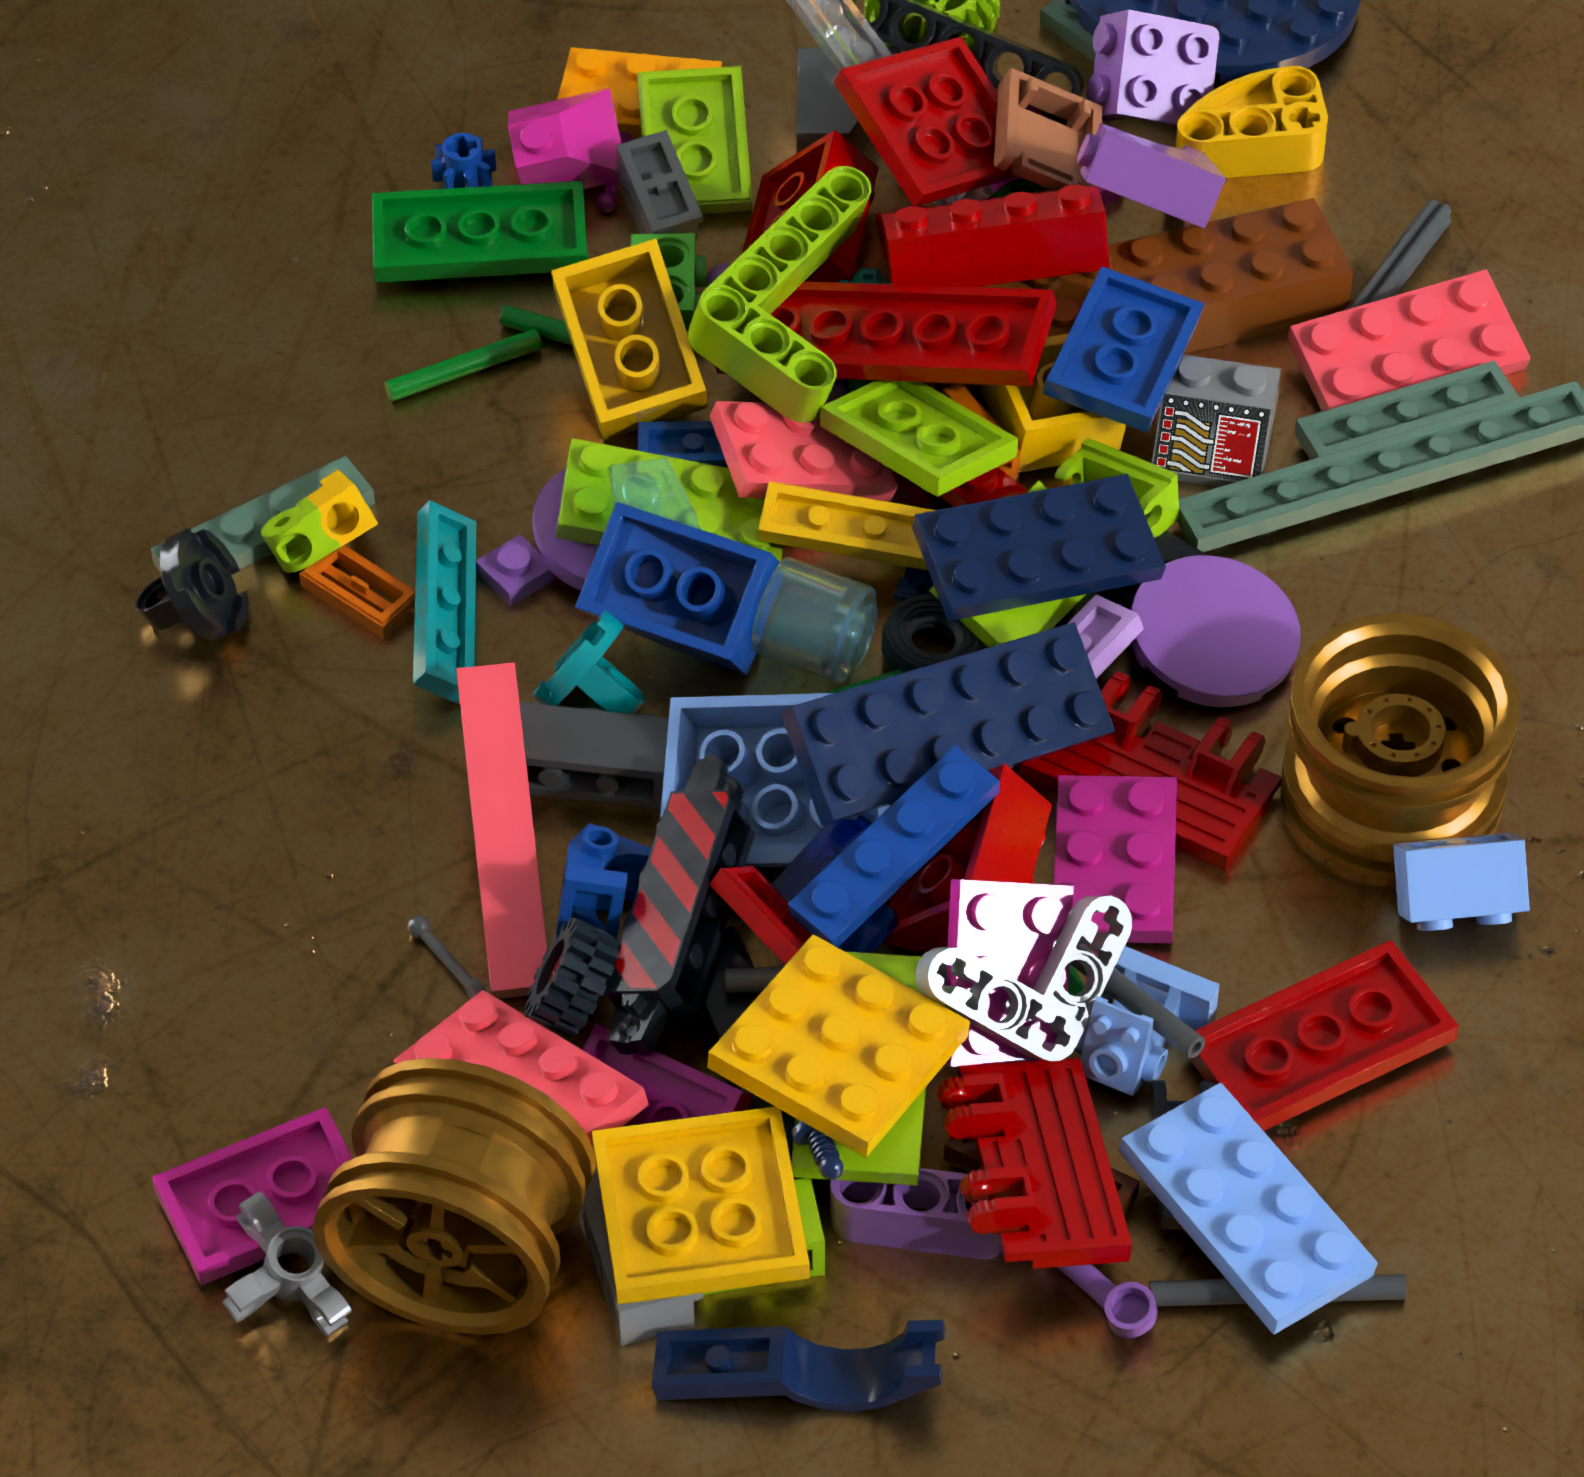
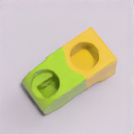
[261,469,378,573]

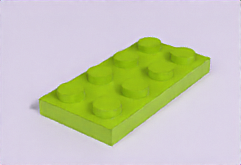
[555,438,783,562]

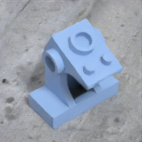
[1074,946,1220,1096]

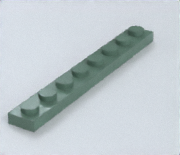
[1177,381,1584,552]

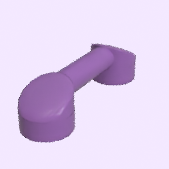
[1057,1265,1158,1339]

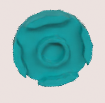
[531,610,646,714]

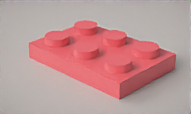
[709,401,898,502]

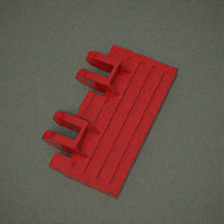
[1019,671,1282,871]
[936,1058,1132,1269]

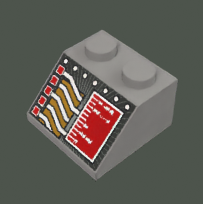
[1152,354,1281,487]

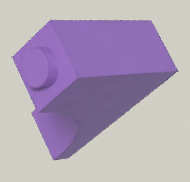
[1077,123,1226,228]

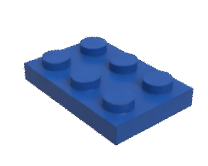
[1043,266,1205,433]

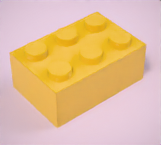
[551,238,708,440]

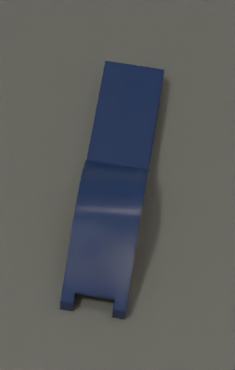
[652,1320,946,1412]

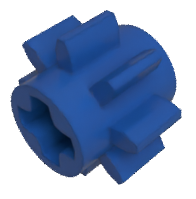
[430,133,497,189]

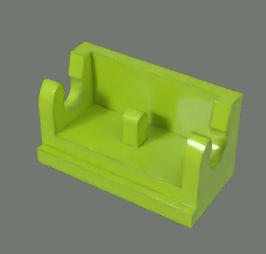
[1055,438,1180,538]

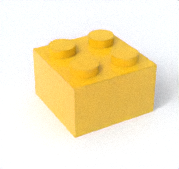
[980,333,1126,473]

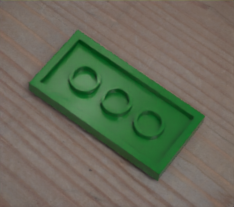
[372,181,588,283]

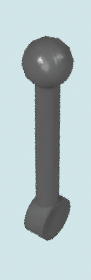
[407,915,487,999]

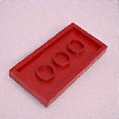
[1190,940,1459,1131]

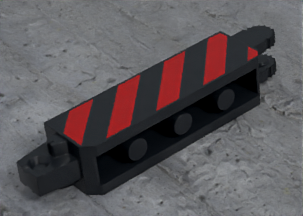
[604,754,755,1055]

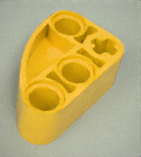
[1176,66,1328,178]

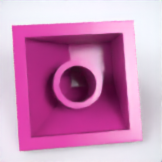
[508,88,622,189]

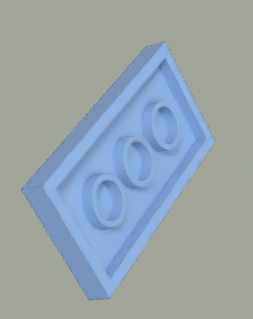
[1119,1082,1378,1335]

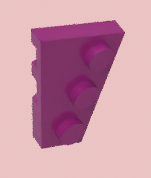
[583,1023,753,1127]

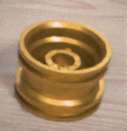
[1280,613,1519,880]
[312,1058,596,1335]

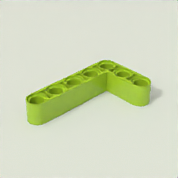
[687,166,871,423]

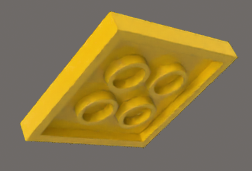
[707,934,970,1158]
[592,1107,810,1305]

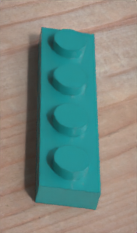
[413,500,477,705]

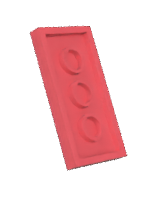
[1287,269,1531,412]
[393,990,649,1147]

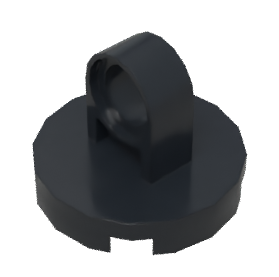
[135,528,249,641]

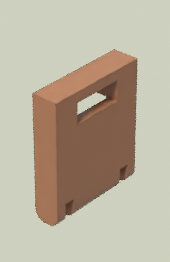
[994,68,1103,190]

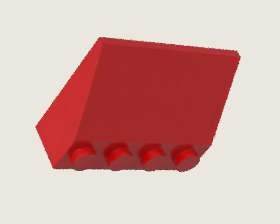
[874,185,1110,287]

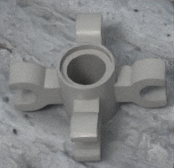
[222,1191,352,1337]

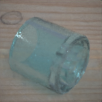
[751,557,878,684]

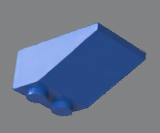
[575,502,788,676]

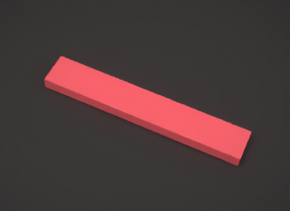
[456,662,547,999]

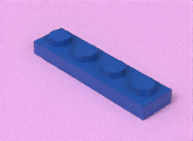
[788,745,1000,948]

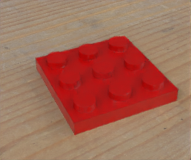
[833,37,1017,206]

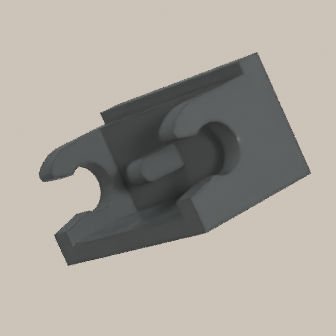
[616,130,703,242]

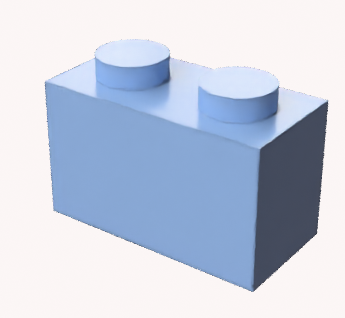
[1393,832,1530,931]

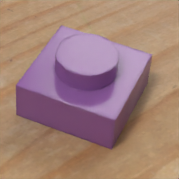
[476,534,555,607]

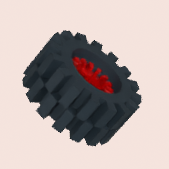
[525,917,620,1037]

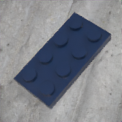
[912,474,1166,621]

